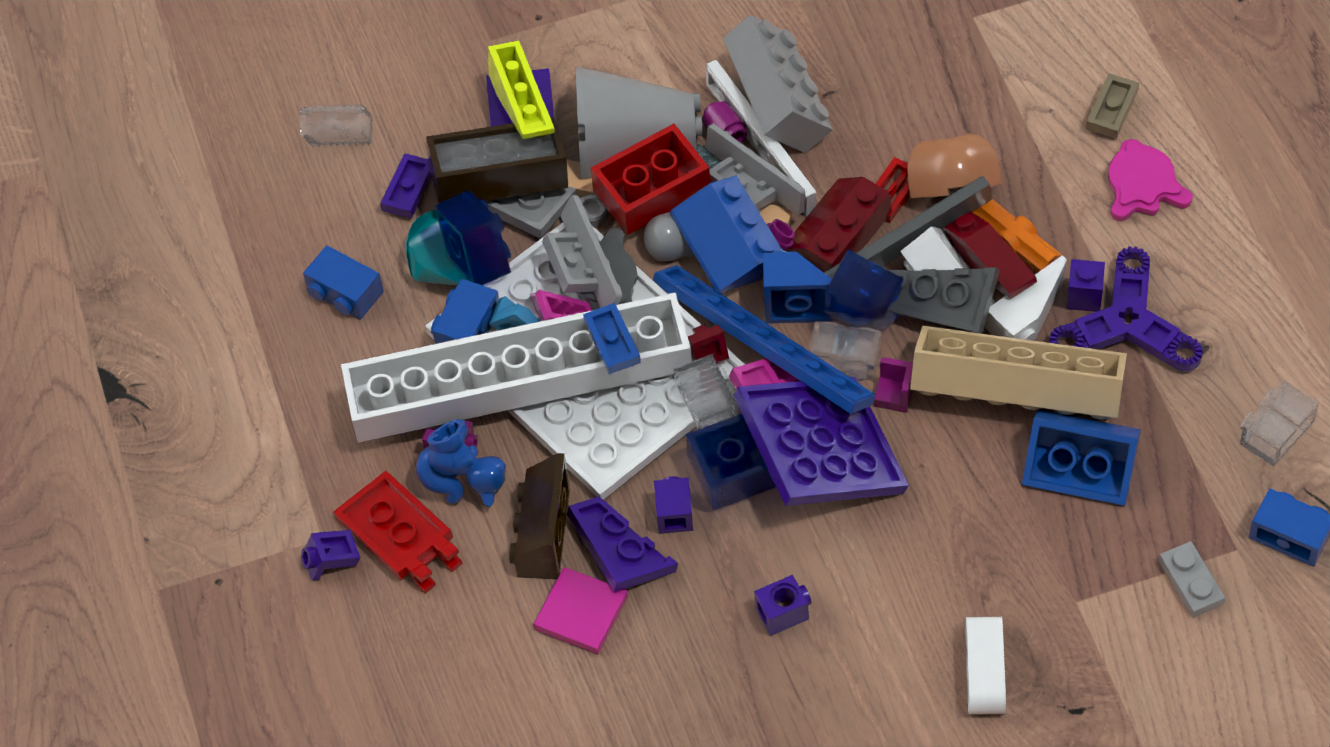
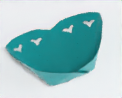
[404,205,484,285]

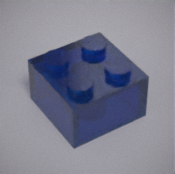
[434,190,511,285]
[685,414,776,510]

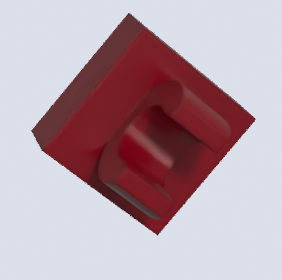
[688,324,729,370]

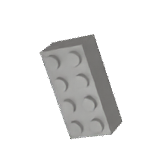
[723,15,833,153]

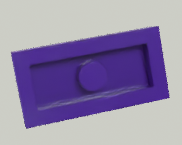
[380,153,432,219]

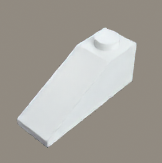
[900,226,995,306]
[985,255,1067,341]

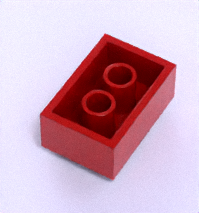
[591,123,710,235]

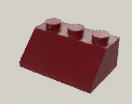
[786,177,892,273]

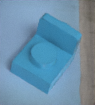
[489,296,541,331]

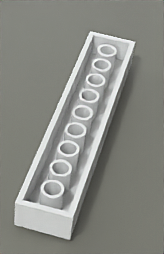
[341,292,692,443]

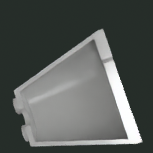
[576,67,702,179]

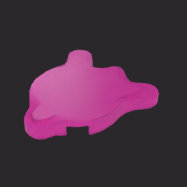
[1108,139,1193,221]

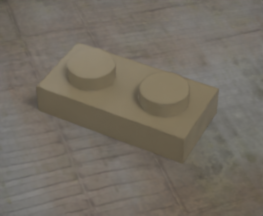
[1086,73,1139,139]

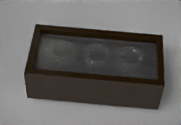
[426,117,568,208]

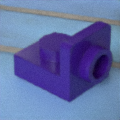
[301,530,361,580]

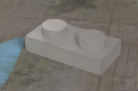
[1159,541,1226,618]

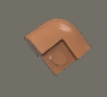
[908,133,1002,198]

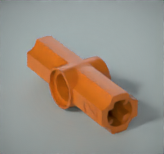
[973,199,1062,273]

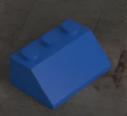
[670,175,783,294]
[1022,409,1141,506]

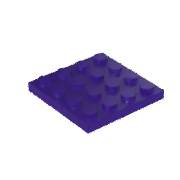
[734,377,909,506]

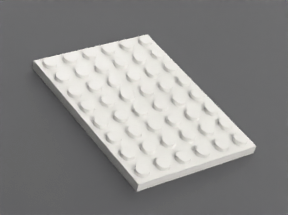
[425,223,745,500]

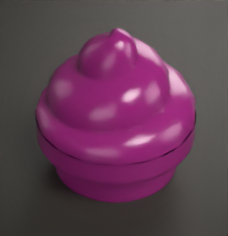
[767,219,795,251]

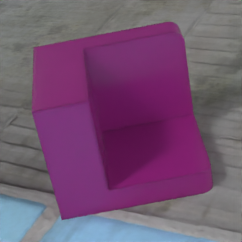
[874,357,913,413]

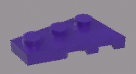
[567,497,678,592]

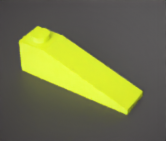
[488,41,555,139]

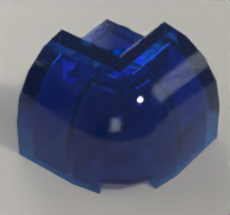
[825,250,904,333]

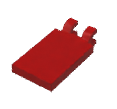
[333,470,463,594]

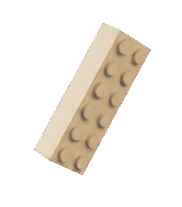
[910,326,1127,420]

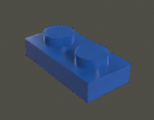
[583,303,641,375]

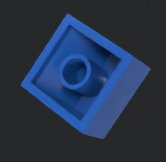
[763,251,833,324]

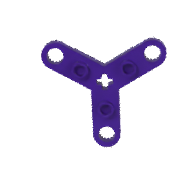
[1049,246,1203,371]

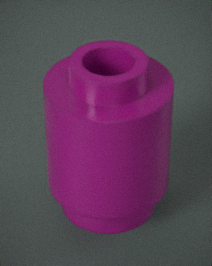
[702,101,747,143]

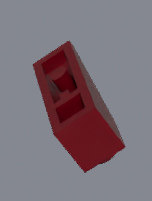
[944,211,1037,299]

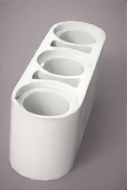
[965,617,1006,714]

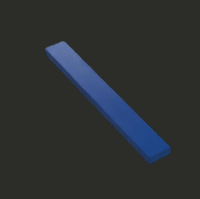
[653,265,875,414]

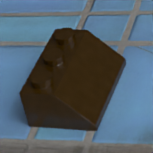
[509,453,570,579]

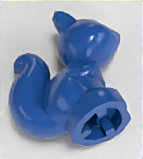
[416,419,506,508]

